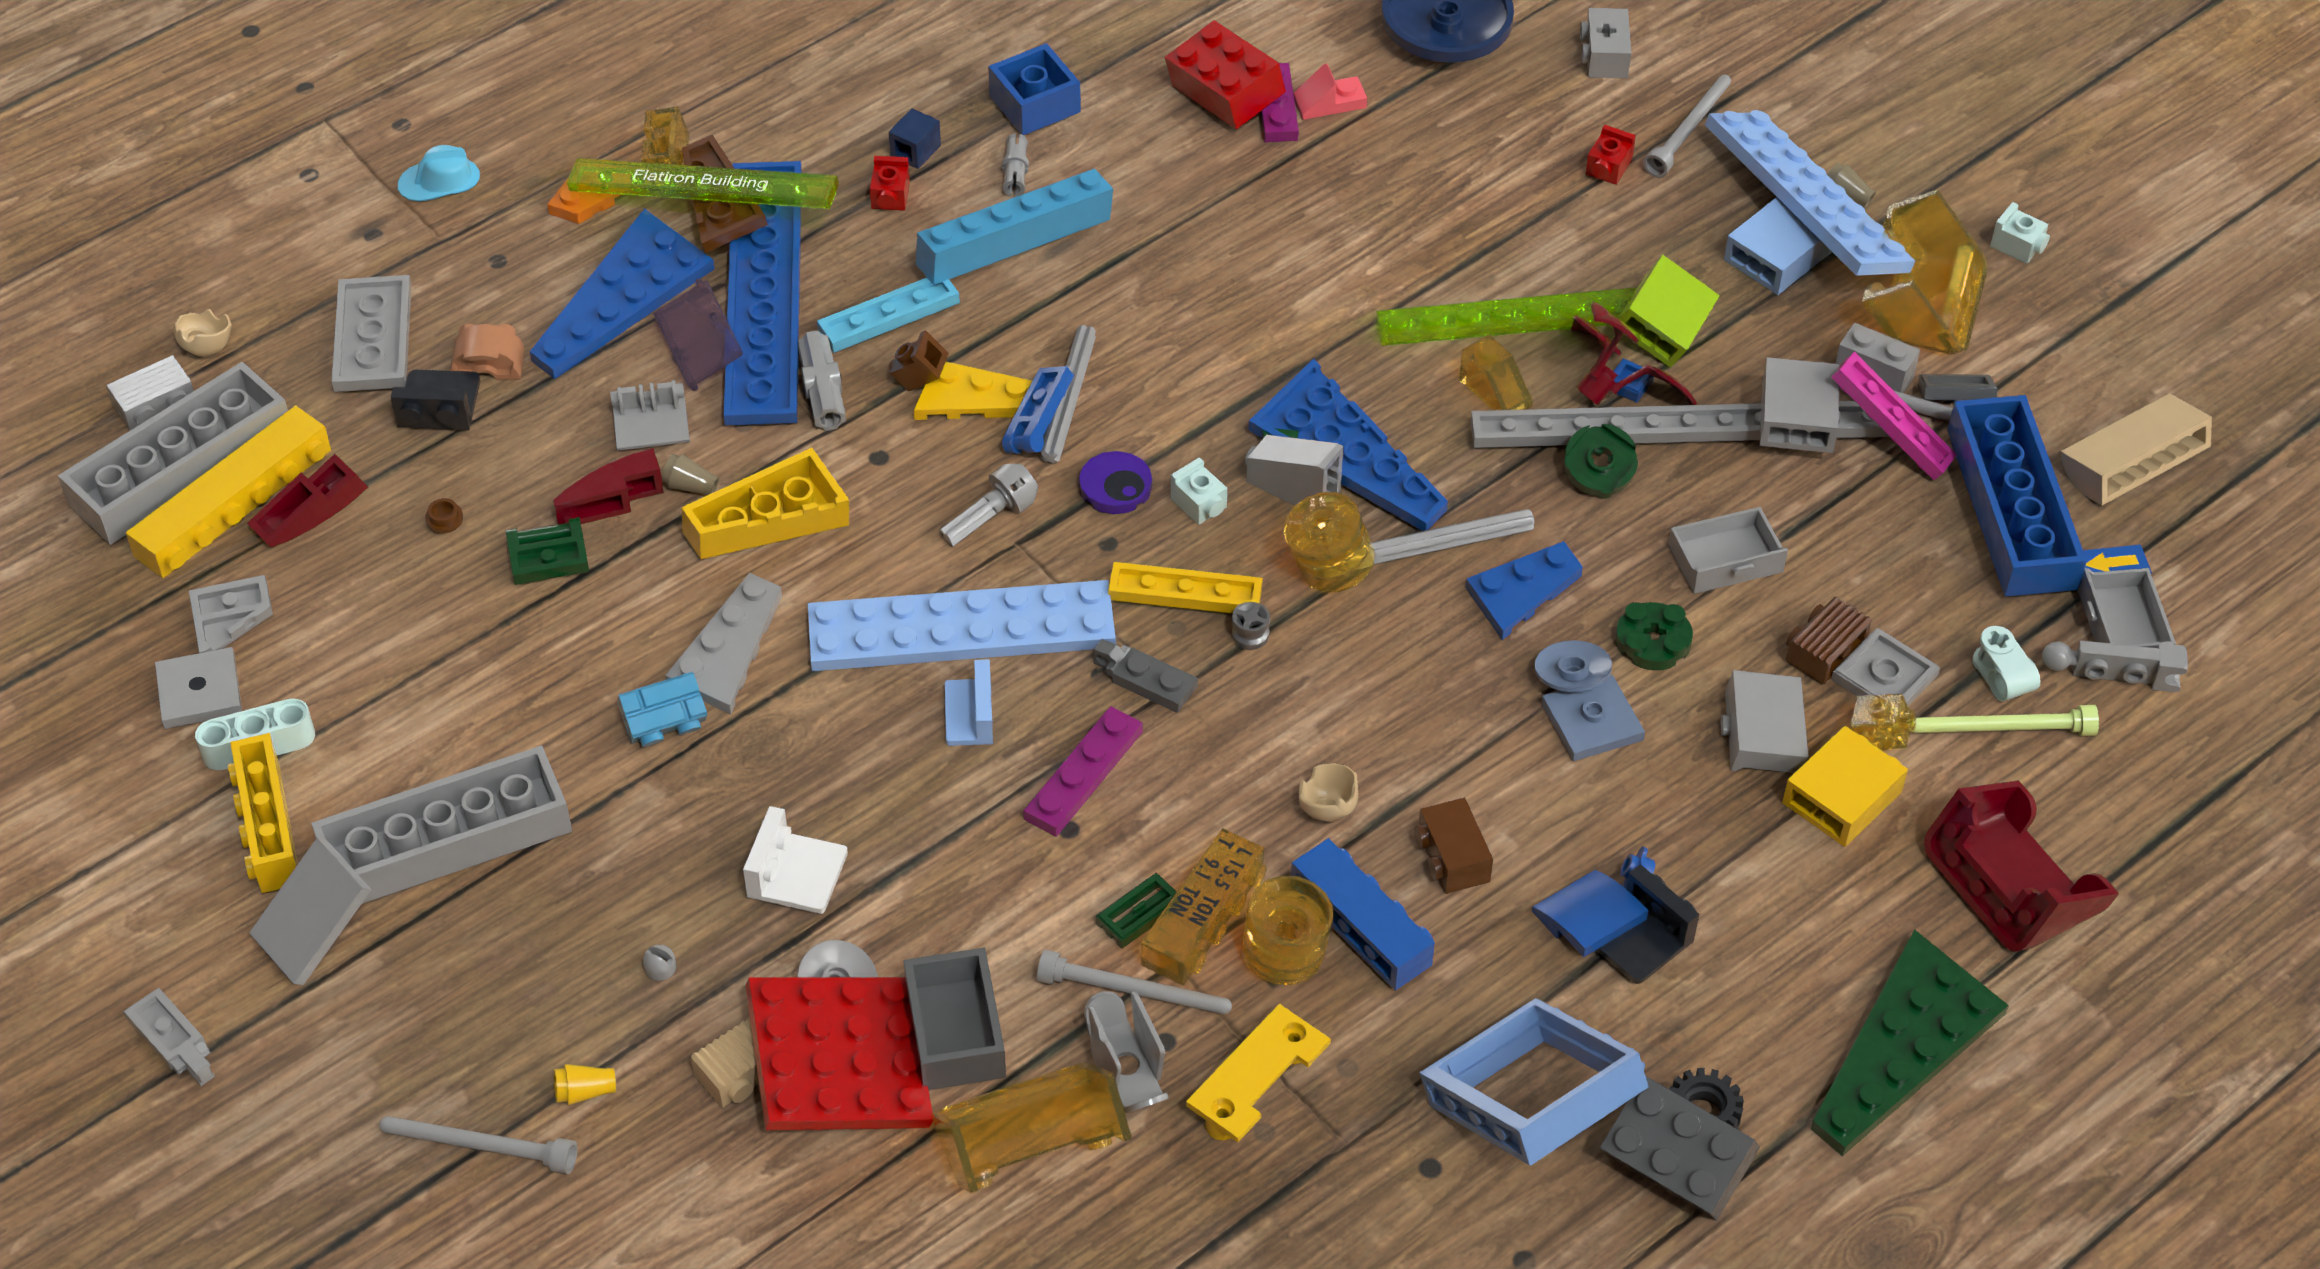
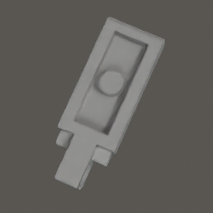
[123,988,215,1086]

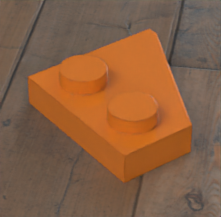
[547,161,641,224]

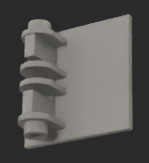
[610,380,690,451]

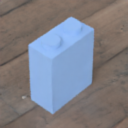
[1724,197,1831,295]

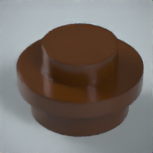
[425,498,463,533]

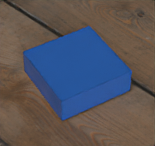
[1610,358,1654,403]

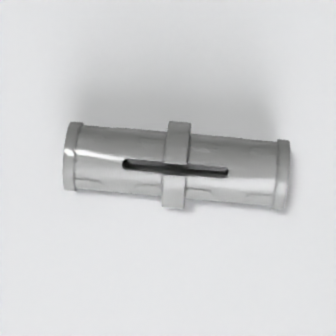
[1002,134,1029,197]

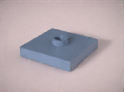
[1541,675,1645,761]

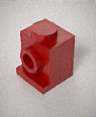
[1585,124,1636,185]
[870,155,910,211]

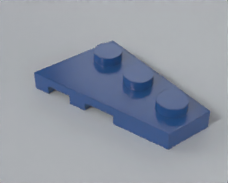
[1465,541,1583,640]

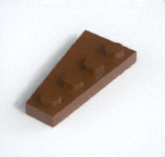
[681,135,768,253]

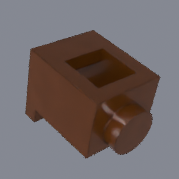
[889,330,949,392]

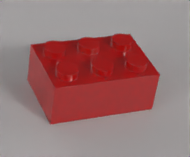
[1164,20,1286,130]

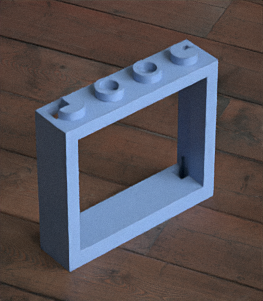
[1420,998,1648,1166]

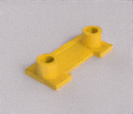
[1186,1004,1331,1142]

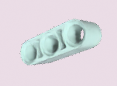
[195,699,315,770]

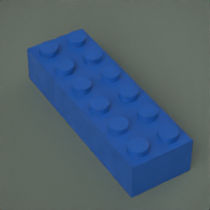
[1947,395,2087,597]

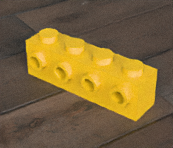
[227,733,298,893]

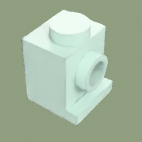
[1990,202,2050,264]
[1171,458,1227,525]

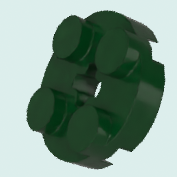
[1563,424,1638,499]
[1615,602,1693,670]

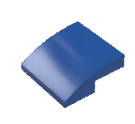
[1532,870,1648,958]

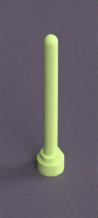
[1909,705,2099,736]

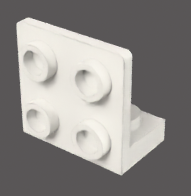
[743,806,848,914]

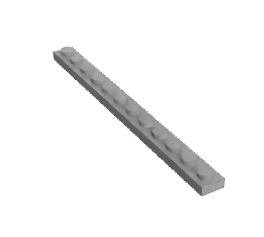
[1470,401,1890,448]

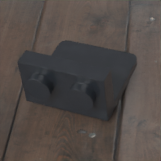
[391,369,480,430]
[1596,864,1700,984]

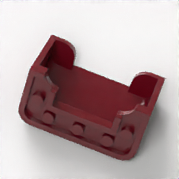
[1924,780,2119,952]

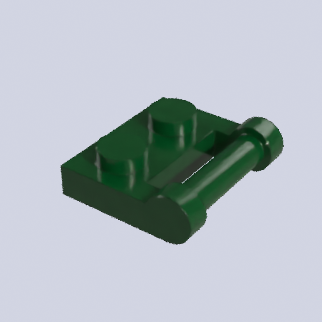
[506,517,590,585]

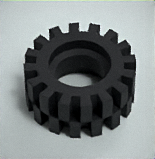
[1669,1068,1744,1129]

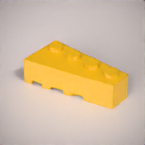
[681,448,849,559]

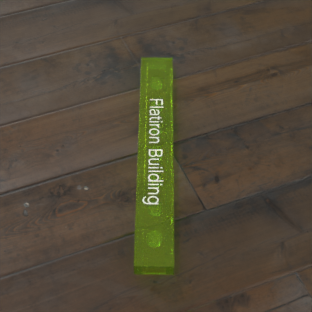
[566,158,839,209]

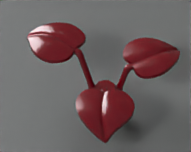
[1571,301,1697,405]

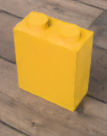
[1782,726,1908,847]

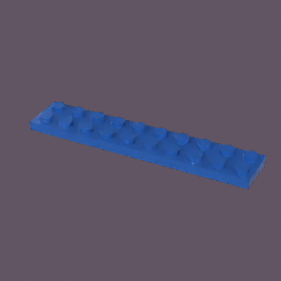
[724,161,802,425]

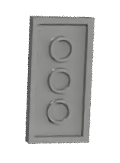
[332,275,412,392]

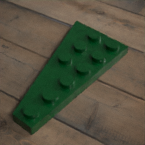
[1811,929,2009,1157]

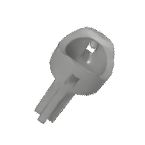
[940,464,1038,547]

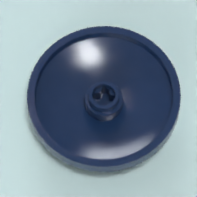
[1381,0,1514,62]

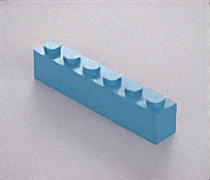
[916,169,1113,285]

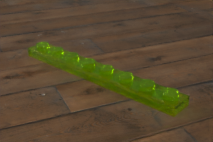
[1376,287,1637,346]

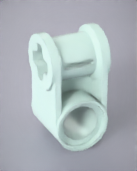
[1972,626,2040,702]

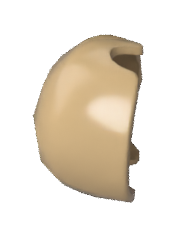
[173,309,232,357]
[1299,763,1358,822]

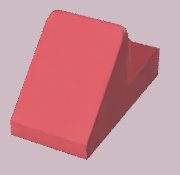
[1293,63,1367,120]

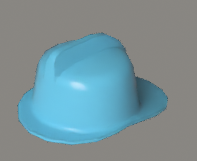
[398,145,480,202]

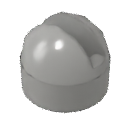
[643,944,677,981]

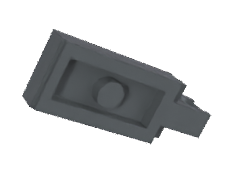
[1093,639,1198,713]

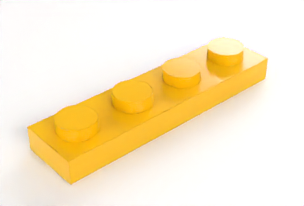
[1108,562,1263,613]

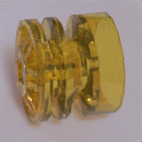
[1283,492,1376,592]
[1241,876,1333,985]

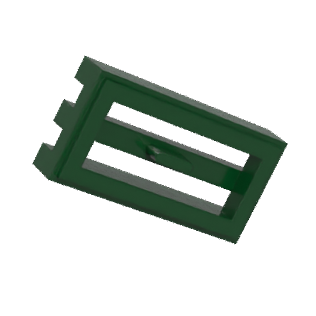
[1096,872,1183,949]

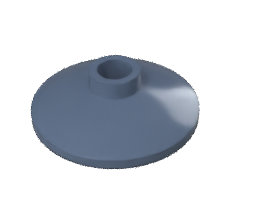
[1535,640,1612,692]

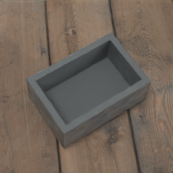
[903,947,1006,1090]
[1600,1076,1760,1221]

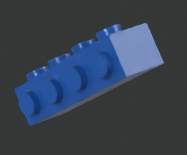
[1290,838,1435,991]

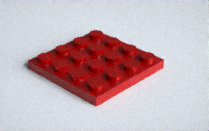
[745,977,934,1131]

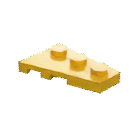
[914,362,1032,420]

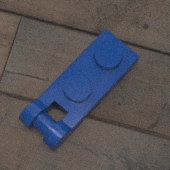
[1002,366,1074,454]

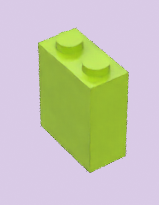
[1618,255,1720,368]

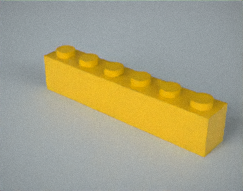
[125,405,331,578]

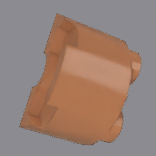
[450,324,525,380]

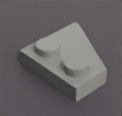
[189,575,273,653]

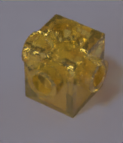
[1850,694,1916,750]

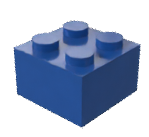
[988,43,1081,135]

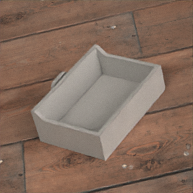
[1668,507,1788,594]
[2078,568,2176,648]
[1720,670,1808,773]

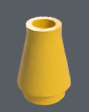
[553,1064,616,1106]

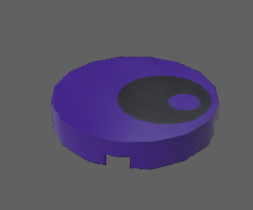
[1079,451,1152,514]

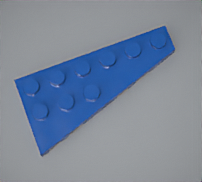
[530,208,715,379]
[1249,358,1448,531]

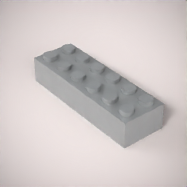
[58,362,288,545]
[311,745,572,904]

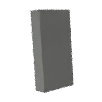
[1918,374,1998,400]

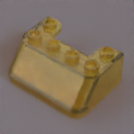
[1862,189,1987,355]

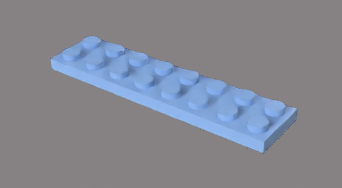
[1705,110,1915,276]
[808,580,1116,671]

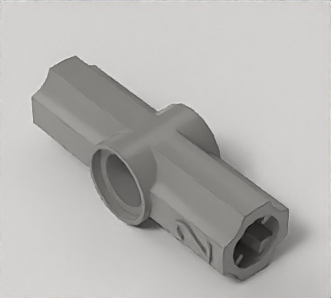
[798,331,846,431]

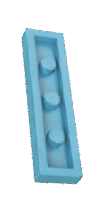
[817,278,960,353]

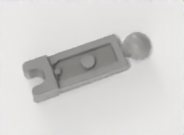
[2042,640,2188,692]

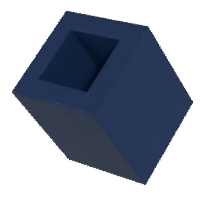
[888,108,941,169]

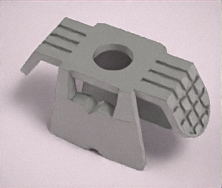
[1084,991,1169,1113]

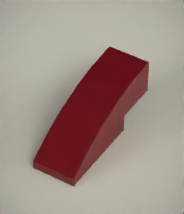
[553,448,664,524]
[247,454,368,547]

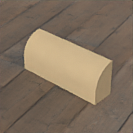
[2061,393,2212,506]

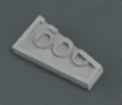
[665,573,782,714]

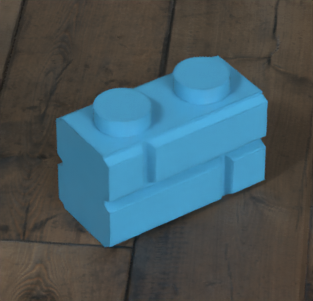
[617,672,707,747]

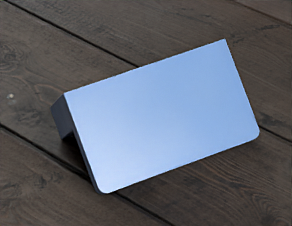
[945,659,993,746]

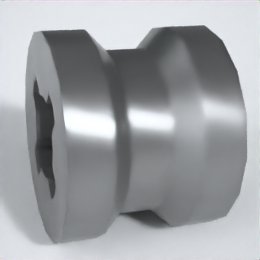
[1232,602,1270,650]

